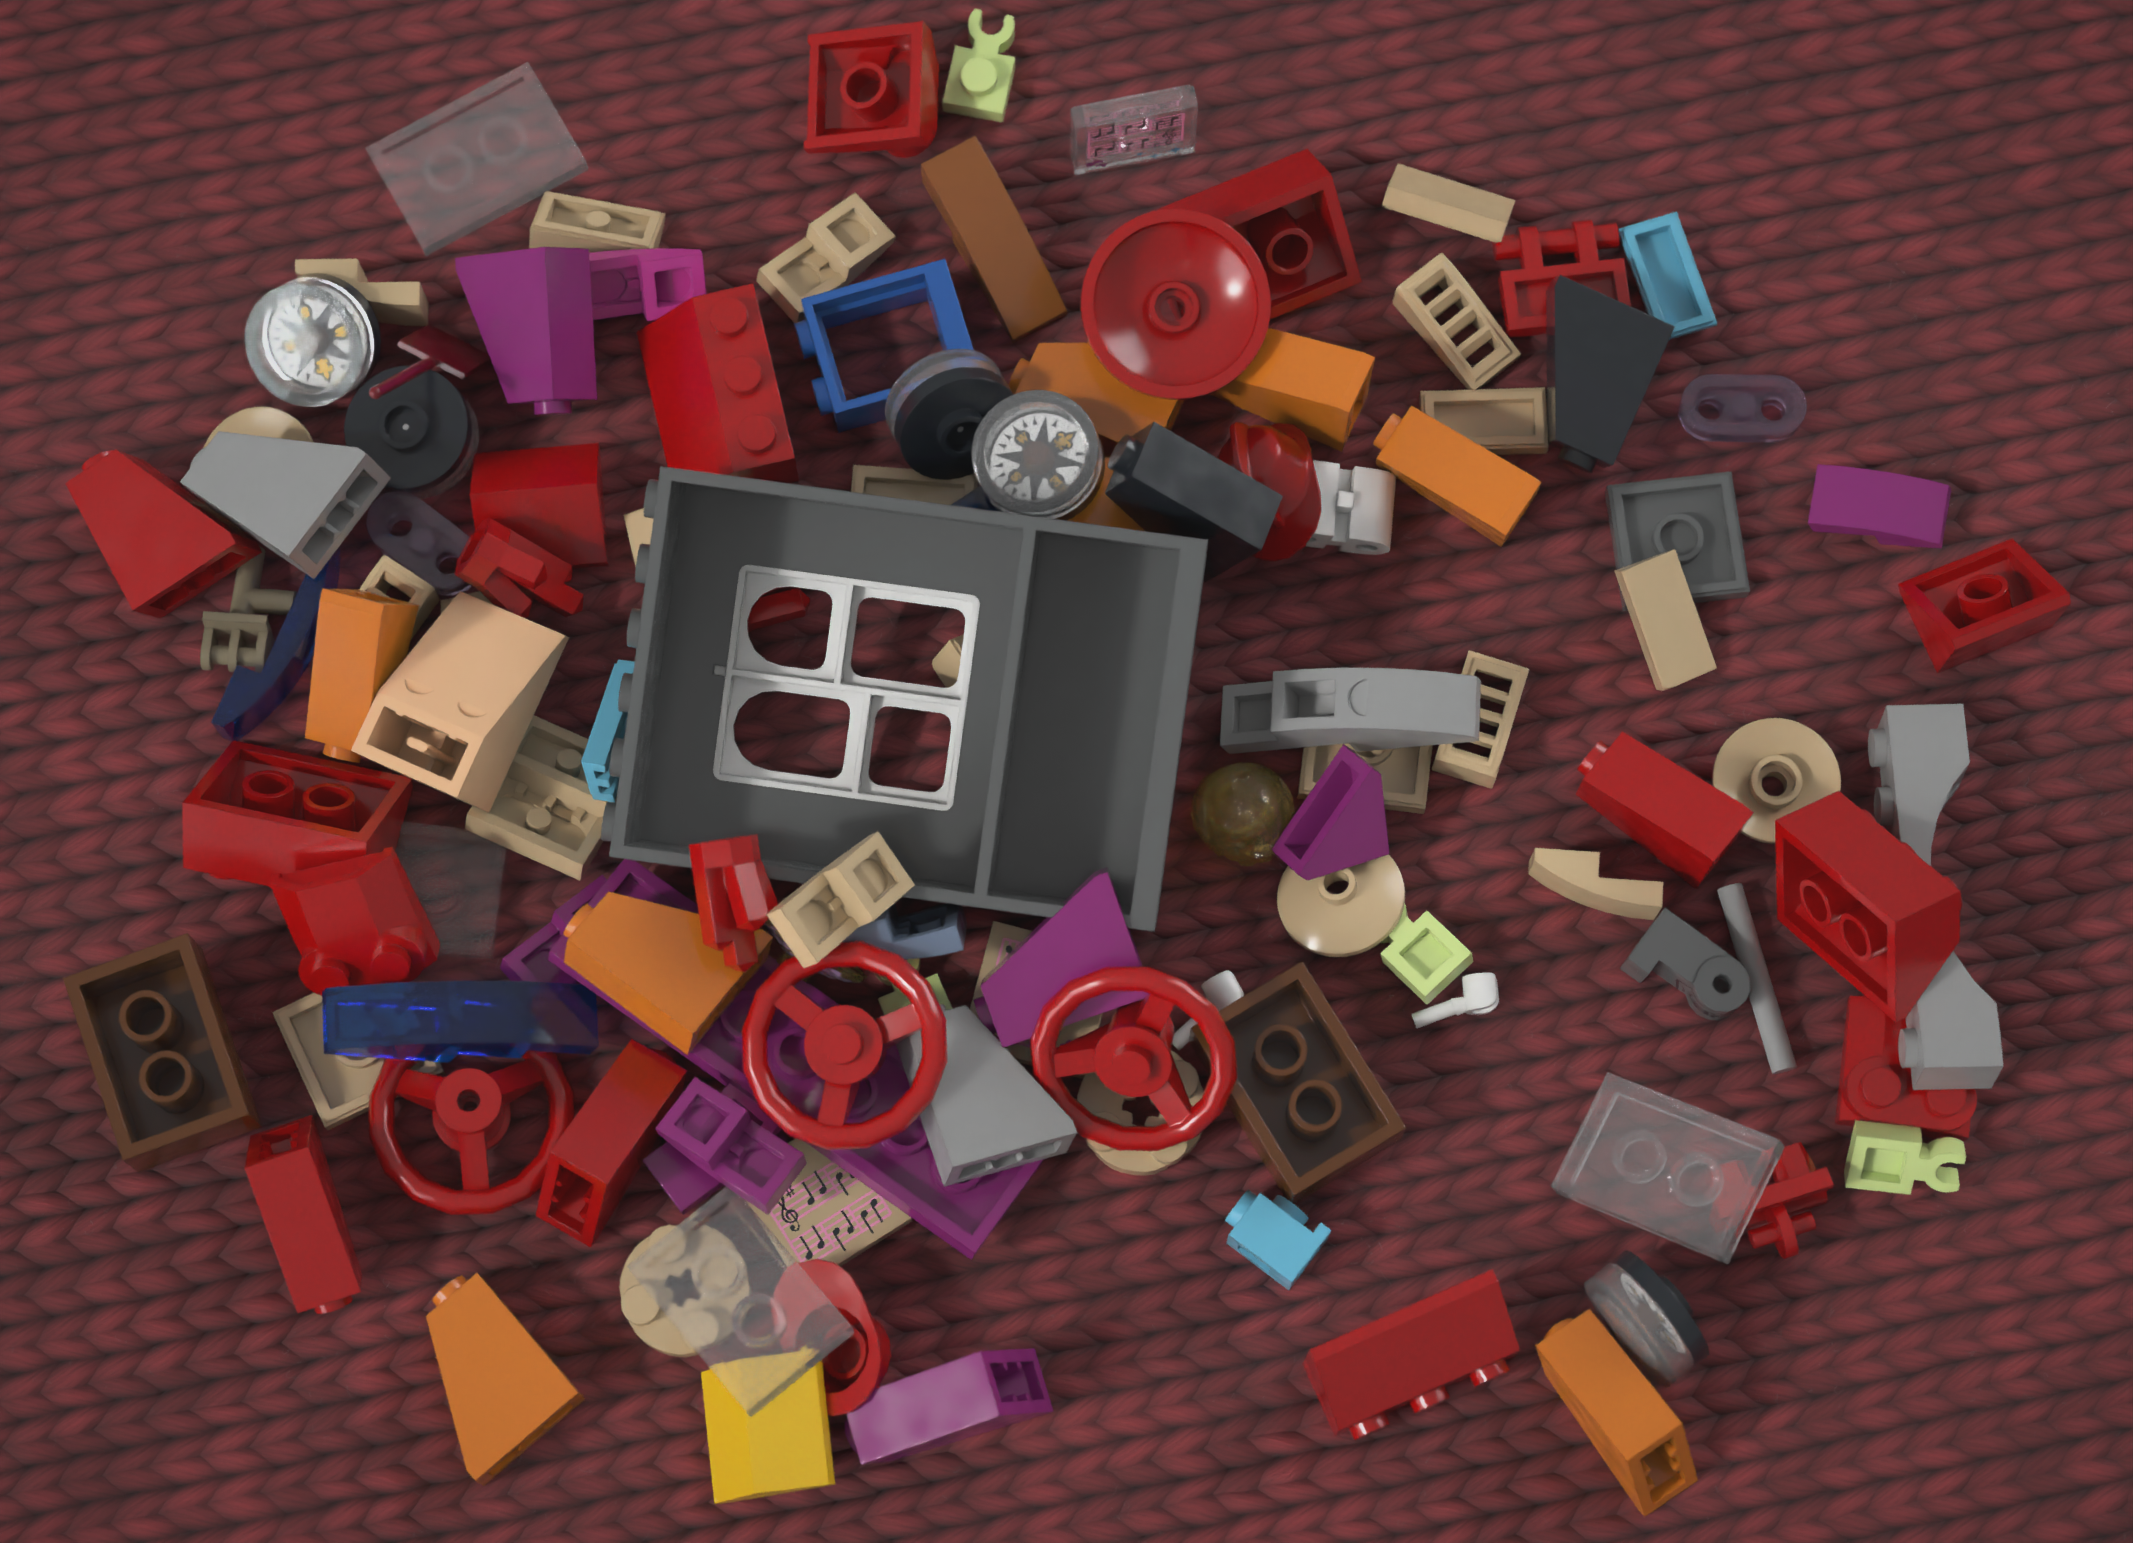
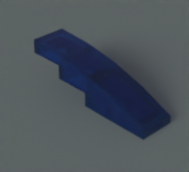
[322,981,599,1063]

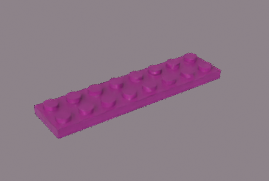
[548,859,1045,1260]

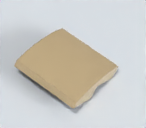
[465,715,617,881]

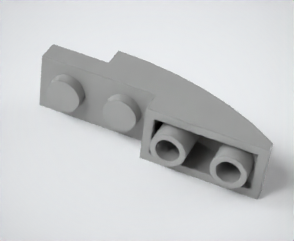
[1220,668,1481,754]

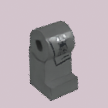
[1619,908,1751,1020]

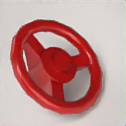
[742,941,948,1150]
[1030,966,1237,1151]
[369,1015,574,1215]

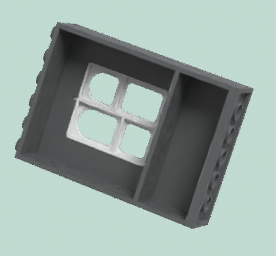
[601,466,1209,932]

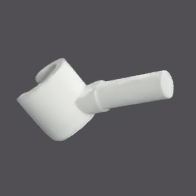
[1172,970,1244,1050]
[1412,972,1499,1028]

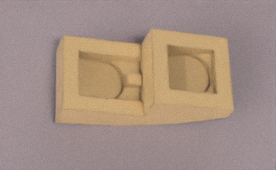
[756,192,896,323]
[295,259,429,326]
[766,832,915,968]
[1528,848,1663,920]

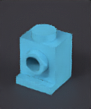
[1225,1189,1331,1290]

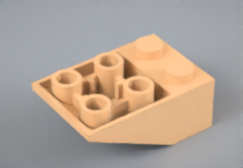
[351,591,569,813]

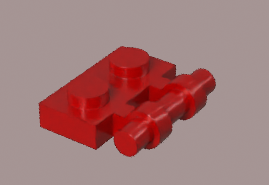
[1492,219,1631,338]

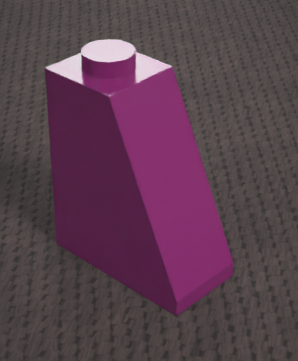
[455,247,597,415]
[973,867,1148,1048]
[845,1348,1053,1464]

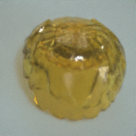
[1191,762,1296,866]

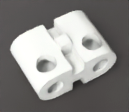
[1306,460,1396,555]

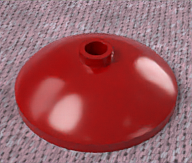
[1080,209,1271,400]

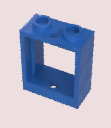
[794,259,979,433]

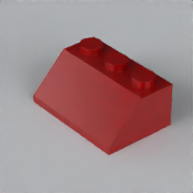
[1151,148,1362,320]
[637,283,799,483]
[182,740,413,889]
[1775,791,1962,1022]
[1303,1269,1520,1441]

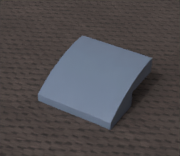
[842,903,967,959]

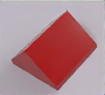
[470,443,609,569]
[1898,538,2071,674]

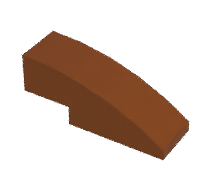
[921,136,1067,343]

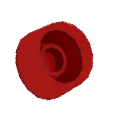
[1217,422,1322,562]
[772,1259,892,1417]

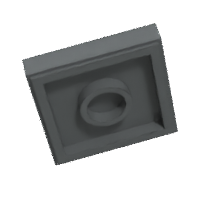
[1605,472,1750,611]

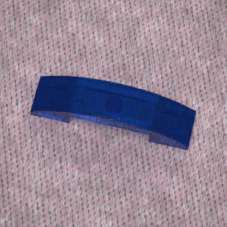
[211,546,341,741]

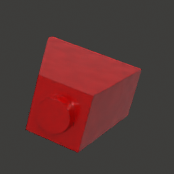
[65,449,262,619]
[1576,732,1754,889]
[535,1039,687,1248]
[244,1115,362,1314]

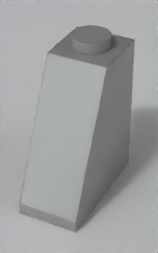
[180,431,391,579]
[896,1004,1077,1187]

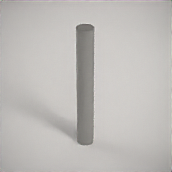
[1717,883,1797,1074]

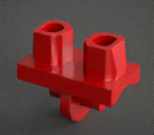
[1709,1142,1834,1259]

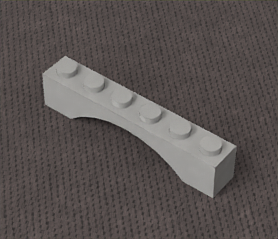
[1868,704,2004,1090]

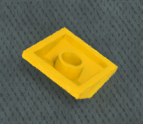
[701,1351,835,1504]

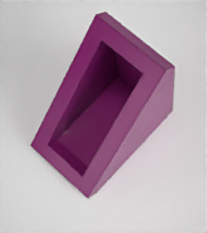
[1271,744,1389,881]

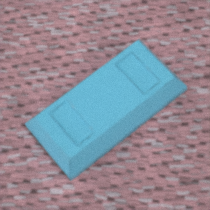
[1618,212,1717,339]

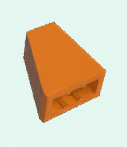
[1209,328,1375,452]
[1009,342,1185,458]
[1373,405,1541,547]
[305,588,419,763]
[563,892,773,1055]
[426,1273,585,1486]
[1536,1309,1698,1517]

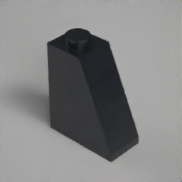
[1546,275,1675,473]
[1105,422,1283,582]

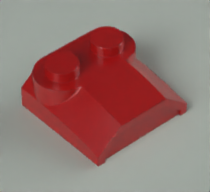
[804,21,939,158]
[269,846,440,998]
[1835,996,1977,1142]

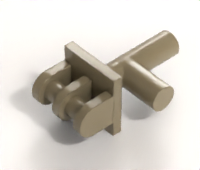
[200,546,297,674]

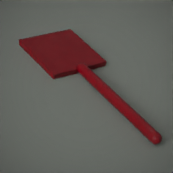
[369,324,492,399]

